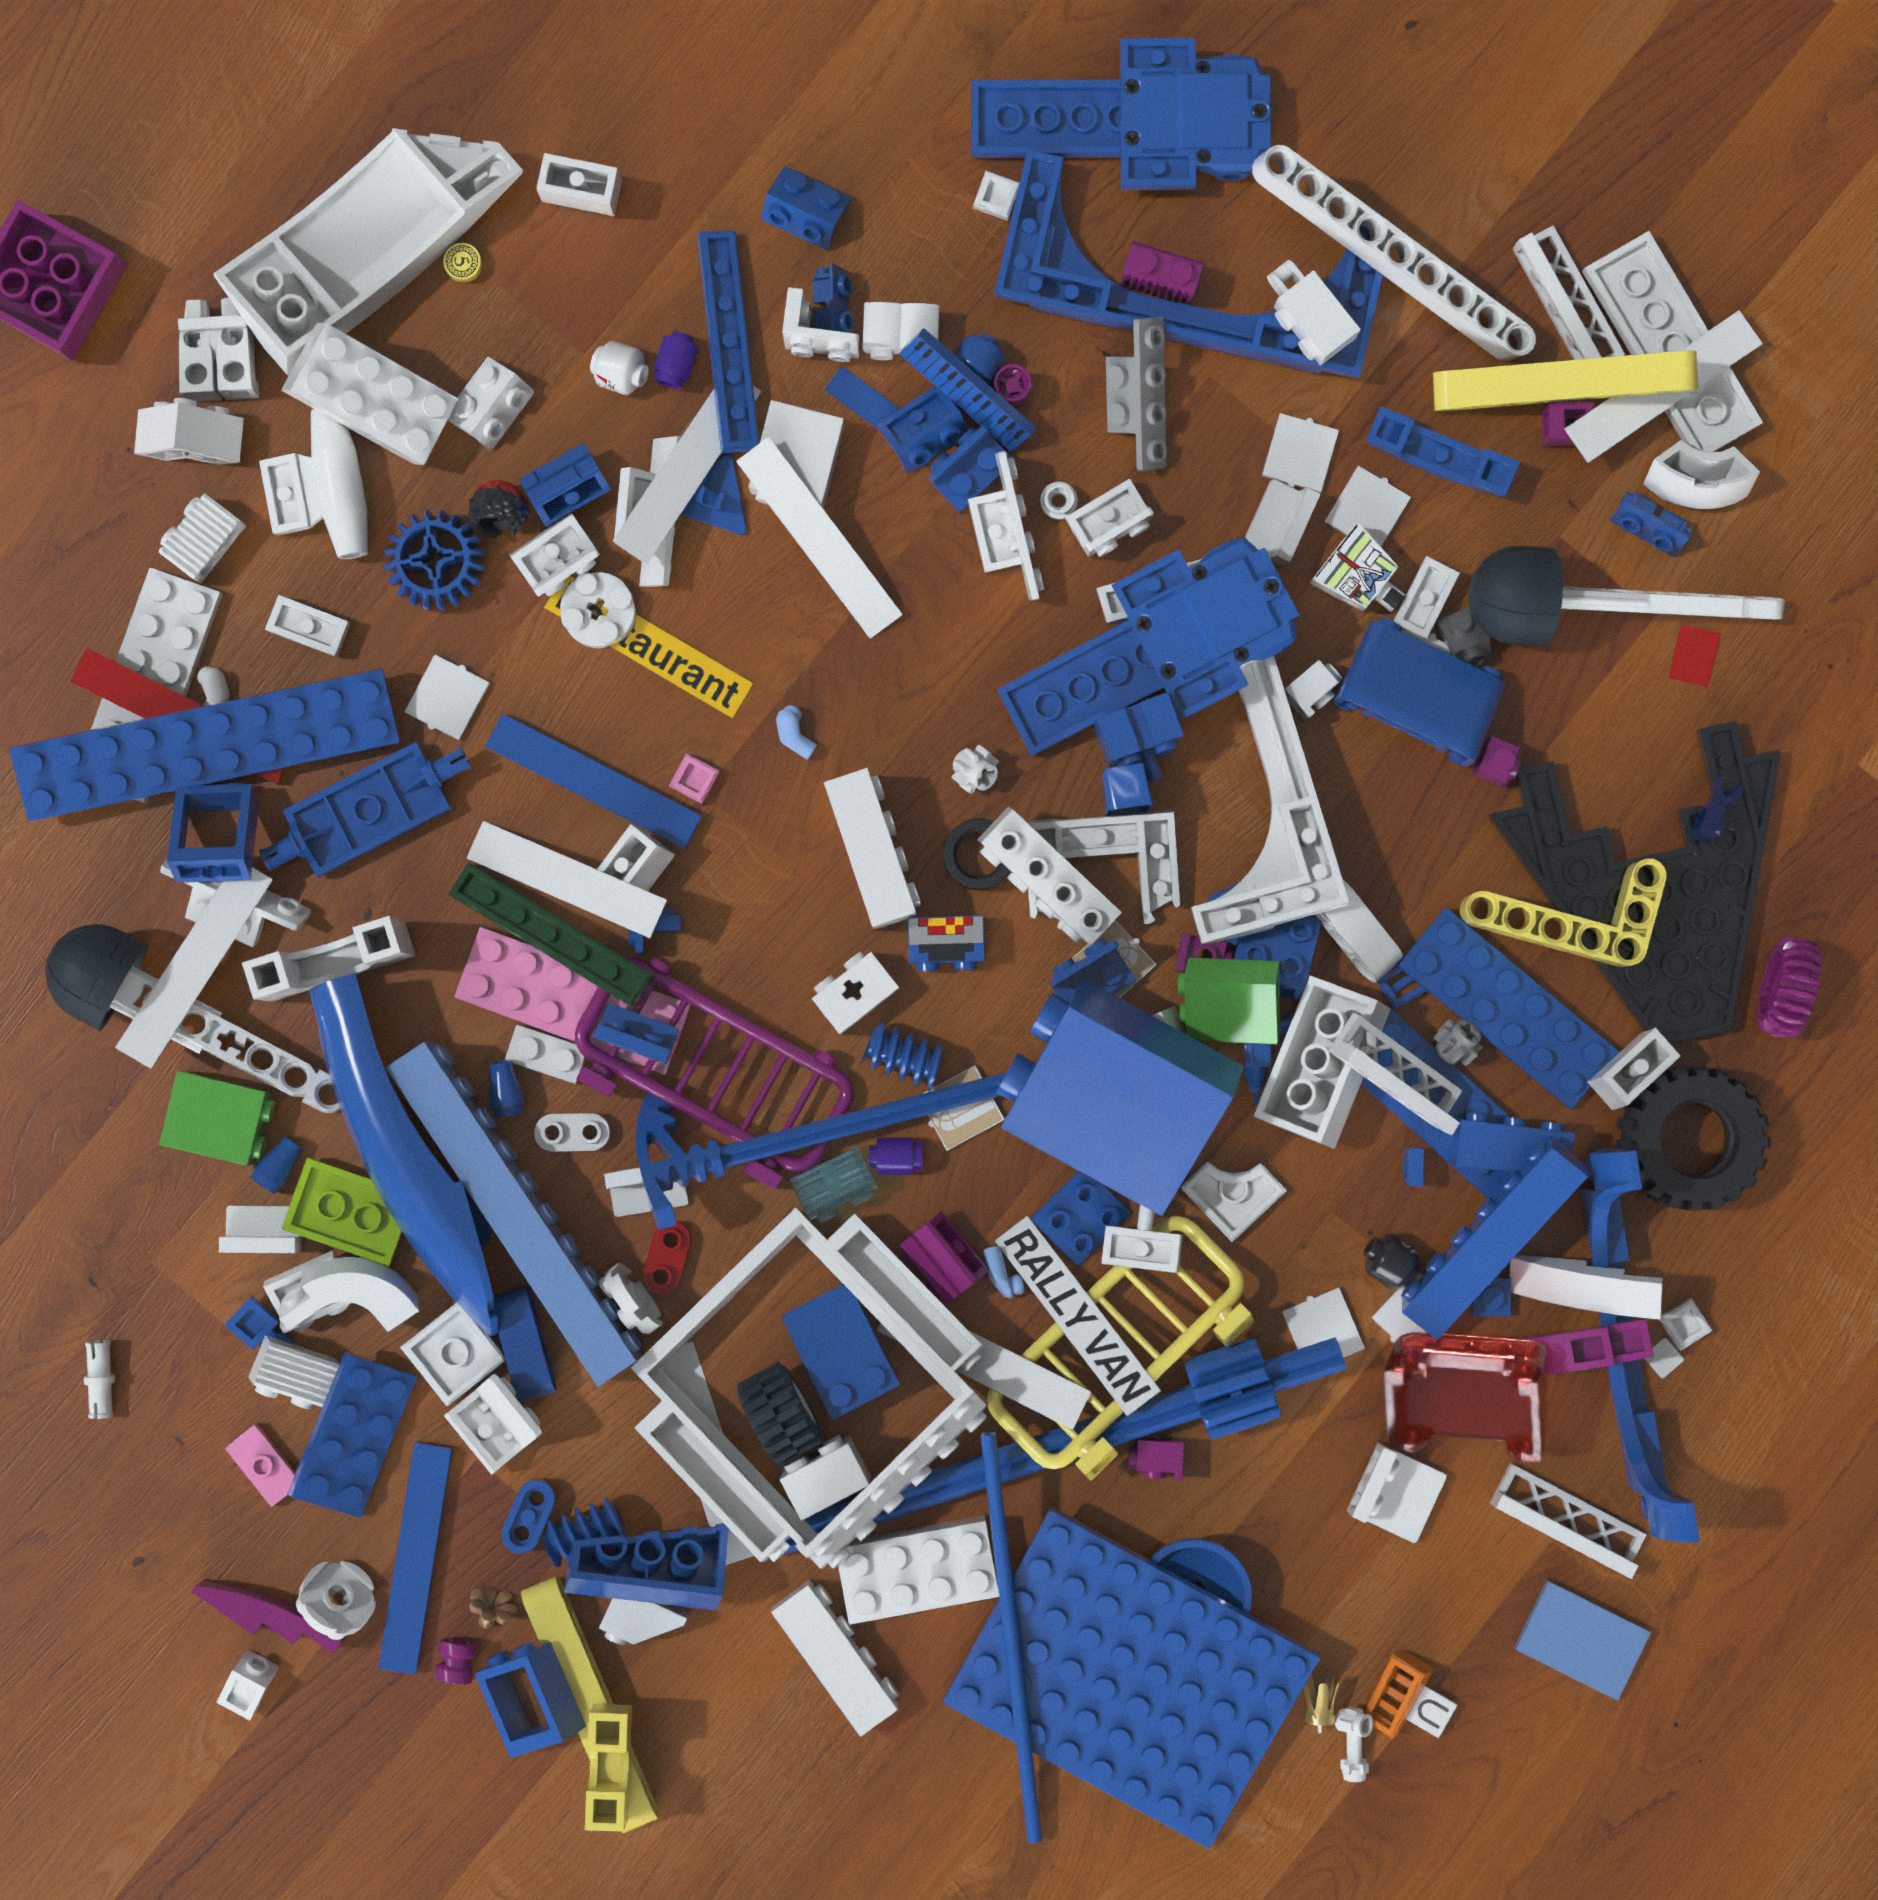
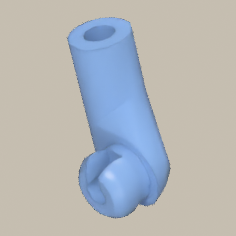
[776,705,818,760]
[982,1246,1025,1298]

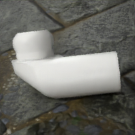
[197,666,230,706]

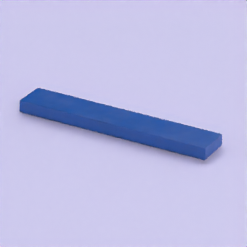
[697,230,759,453]
[485,714,702,850]
[378,1442,453,1675]

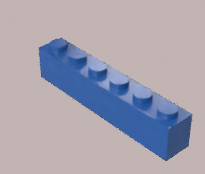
[1401,1136,1588,1340]

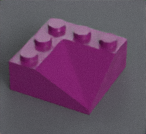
[0,200,127,362]

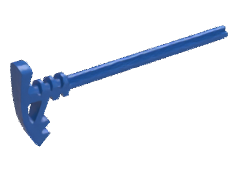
[635,1072,1005,1230]

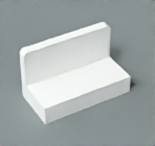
[1245,479,1320,565]
[604,1167,689,1217]
[219,1205,302,1253]

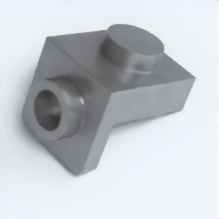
[1436,606,1492,668]

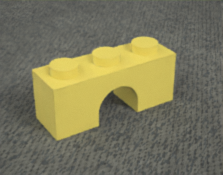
[585,1704,632,1832]

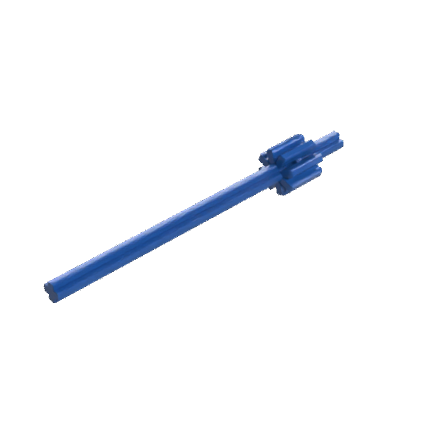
[768,1337,1347,1560]

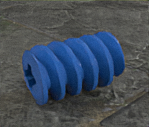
[860,1022,943,1092]
[543,1497,628,1568]

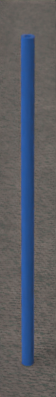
[980,1432,1043,1843]

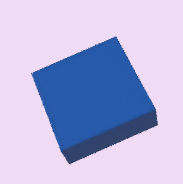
[1403,1148,1424,1187]

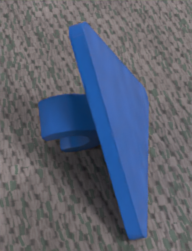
[680,454,746,535]

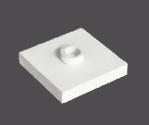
[400,1302,506,1406]

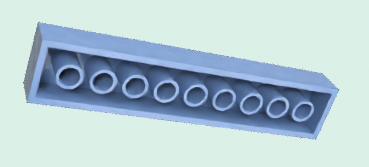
[386,1042,644,1387]

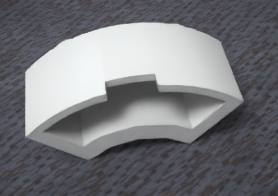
[1643,440,1760,509]

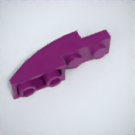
[1495,1318,1654,1380]

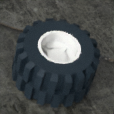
[737,1362,824,1468]

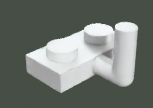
[1101,1205,1183,1273]

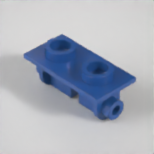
[813,263,853,333]
[1609,491,1692,557]

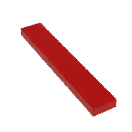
[70,648,286,785]

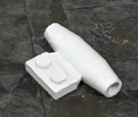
[259,409,368,559]

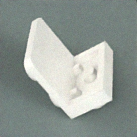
[444,1374,542,1475]

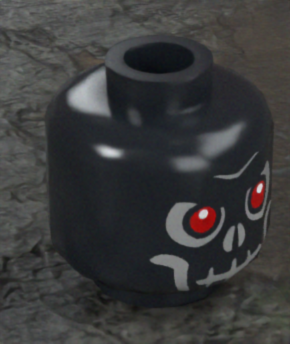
[1363,1233,1422,1289]

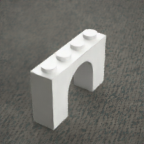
[242,916,416,1002]

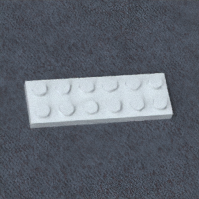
[1582,231,1763,452]
[91,568,223,804]

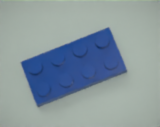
[288,1351,417,1518]

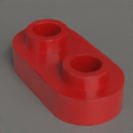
[643,1221,691,1295]

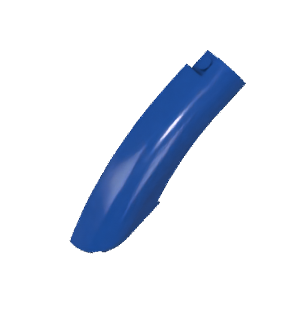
[309,973,498,1337]

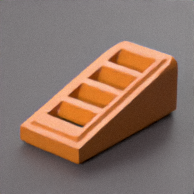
[1364,1649,1433,1739]

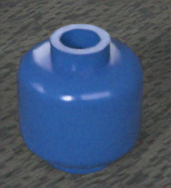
[954,334,1005,387]

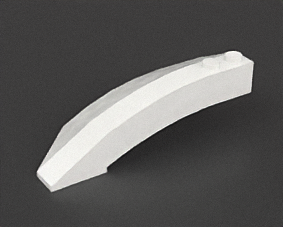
[214,128,523,375]

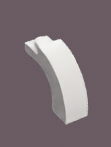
[279,1257,419,1332]

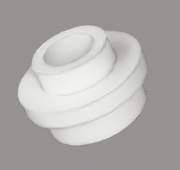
[1040,482,1078,520]

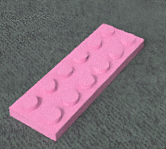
[454,927,692,1075]

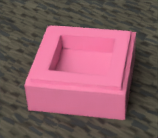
[669,753,720,805]

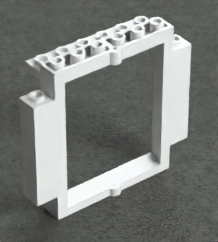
[631,1208,988,1569]

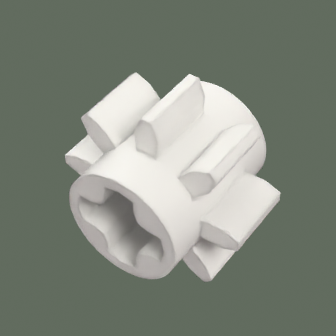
[952,745,999,794]

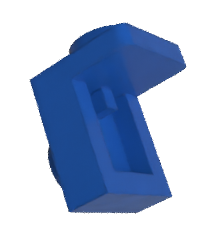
[628,908,684,955]

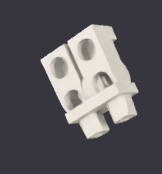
[178,298,260,402]

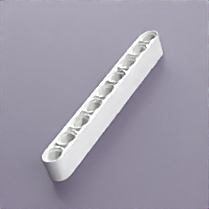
[1252,145,1536,361]

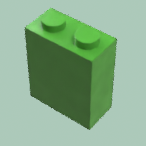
[1178,958,1281,1044]
[159,1071,276,1166]

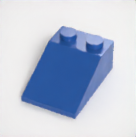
[782,1284,900,1420]

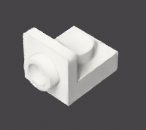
[217,1650,279,1720]

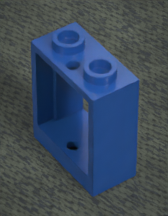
[167,782,259,882]
[474,1641,587,1758]

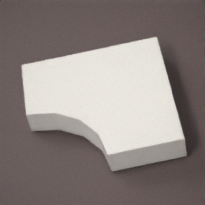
[1180,1161,1287,1242]

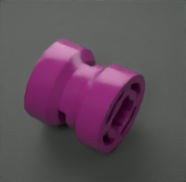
[994,364,1031,409]
[434,1637,478,1684]

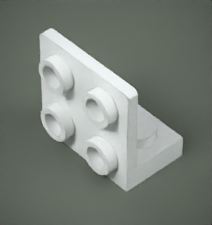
[782,287,860,362]
[1346,1442,1446,1543]

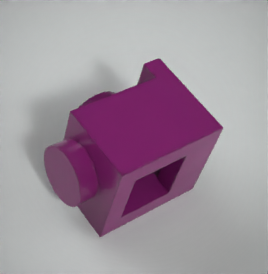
[1541,401,1594,448]
[1471,736,1521,789]
[1174,933,1232,973]
[1128,1437,1184,1481]

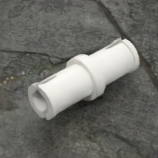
[84,1340,115,1419]

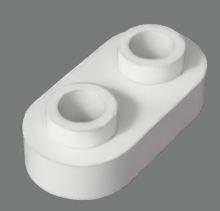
[534,1113,611,1152]

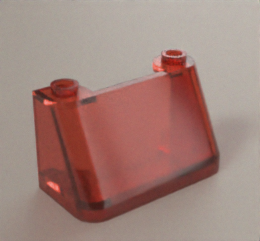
[1384,1332,1548,1463]

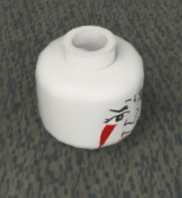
[590,341,649,395]

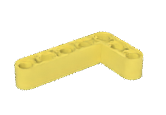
[1460,858,1666,967]

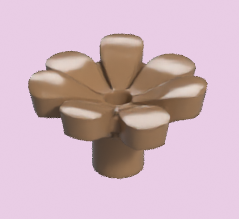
[469,1586,518,1629]

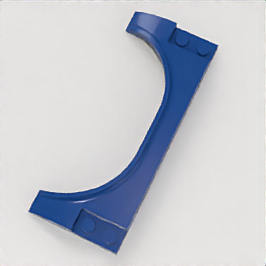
[994,149,1383,379]
[1580,1147,1700,1543]

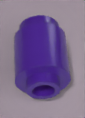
[653,331,699,390]
[869,1137,922,1175]

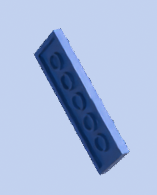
[1396,907,1619,1109]
[1361,1008,1511,1199]

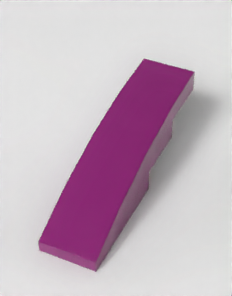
[191,1579,349,1654]

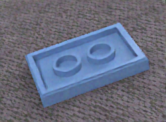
[1513,1580,1651,1701]

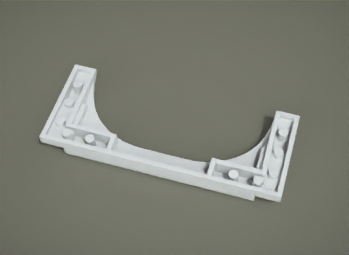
[1096,559,1349,944]

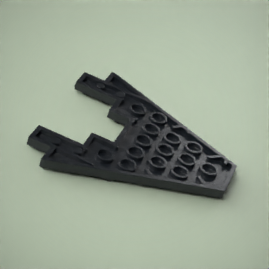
[1489,721,1780,1043]

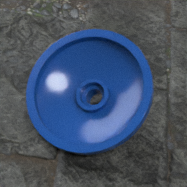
[1149,1538,1252,1614]

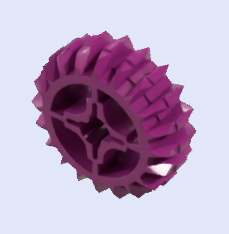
[1756,936,1823,1038]

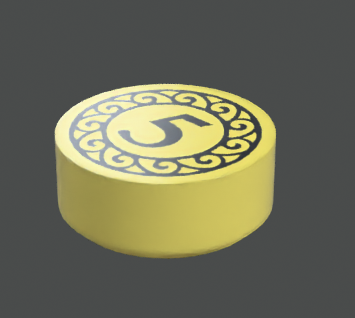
[443,243,482,283]

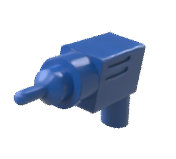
[1243,1016,1292,1107]

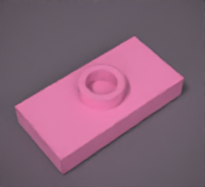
[225,1423,296,1507]

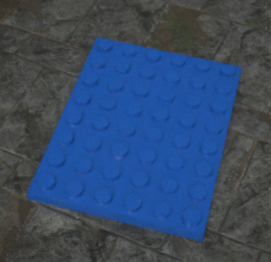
[942,1506,1320,1849]

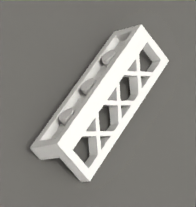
[1513,226,1625,360]
[1328,1012,1462,1135]
[1490,1463,1646,1579]

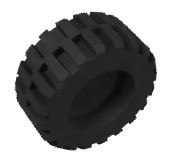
[1616,1066,1771,1211]

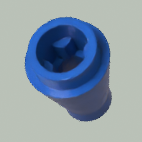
[489,1059,526,1117]
[249,1137,303,1195]

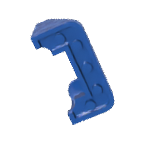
[1331,618,1506,768]

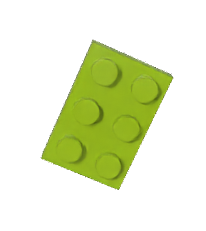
[281,1158,402,1266]

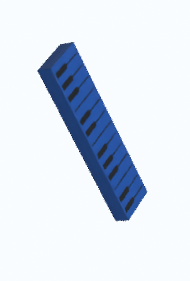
[899,328,1036,452]

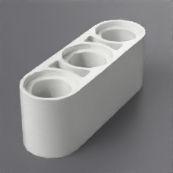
[1314,879,1403,983]

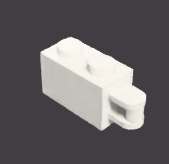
[1267,260,1361,366]

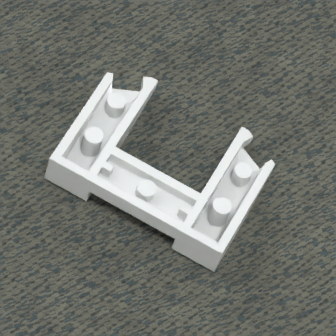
[1026,810,1180,930]

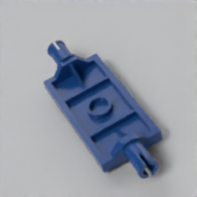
[259,742,472,878]

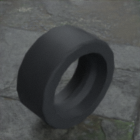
[943,818,1010,891]

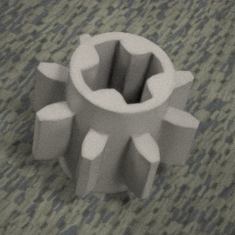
[1434,1019,1482,1066]

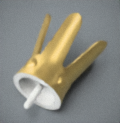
[1303,1674,1342,1734]

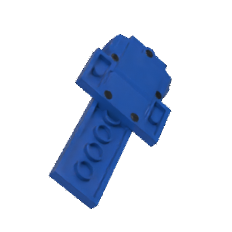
[971,38,1271,190]
[997,538,1300,756]

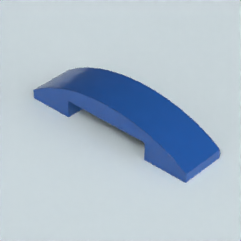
[1366,406,1520,498]

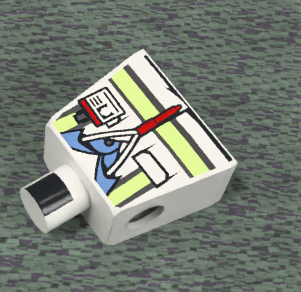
[1310,523,1405,612]

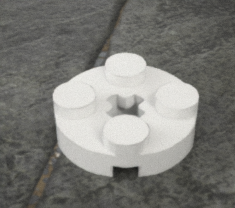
[560,572,636,649]
[599,1263,663,1334]
[296,1561,376,1640]

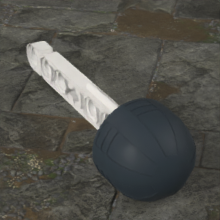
[1468,546,1785,646]
[45,924,340,1113]

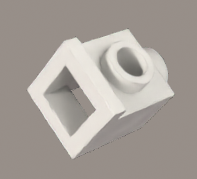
[1284,660,1342,722]

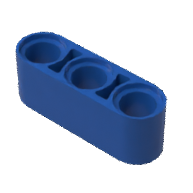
[492,1286,557,1402]

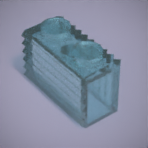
[790,1146,878,1223]

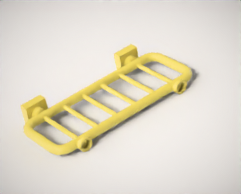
[987,1216,1255,1481]

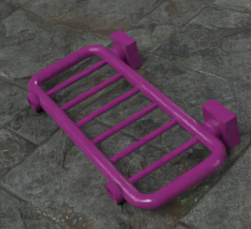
[574,957,854,1189]

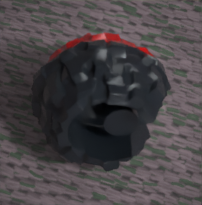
[468,479,529,539]

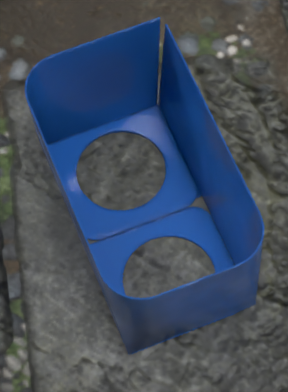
[1101,763,1152,816]

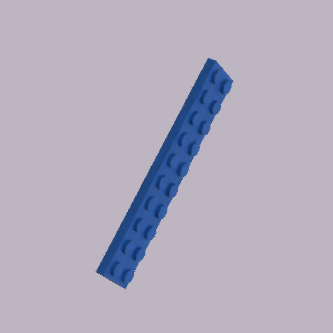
[9,668,401,822]

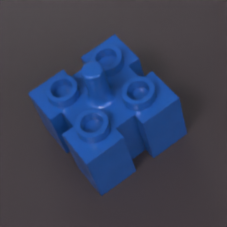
[1093,692,1184,782]

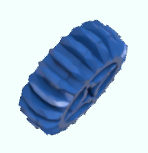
[384,510,486,611]

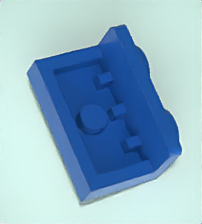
[761,166,851,250]

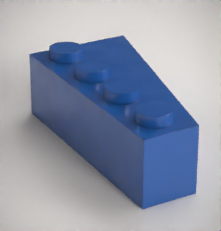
[564,1523,729,1610]

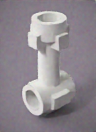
[1335,1706,1373,1782]

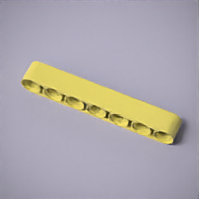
[1433,350,1698,411]
[521,1576,659,1834]

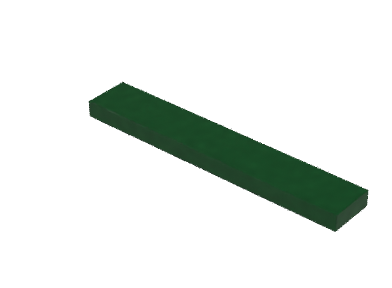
[448,863,655,1009]

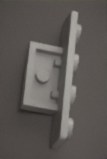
[1106,317,1167,471]

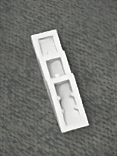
[1510,1255,1663,1320]

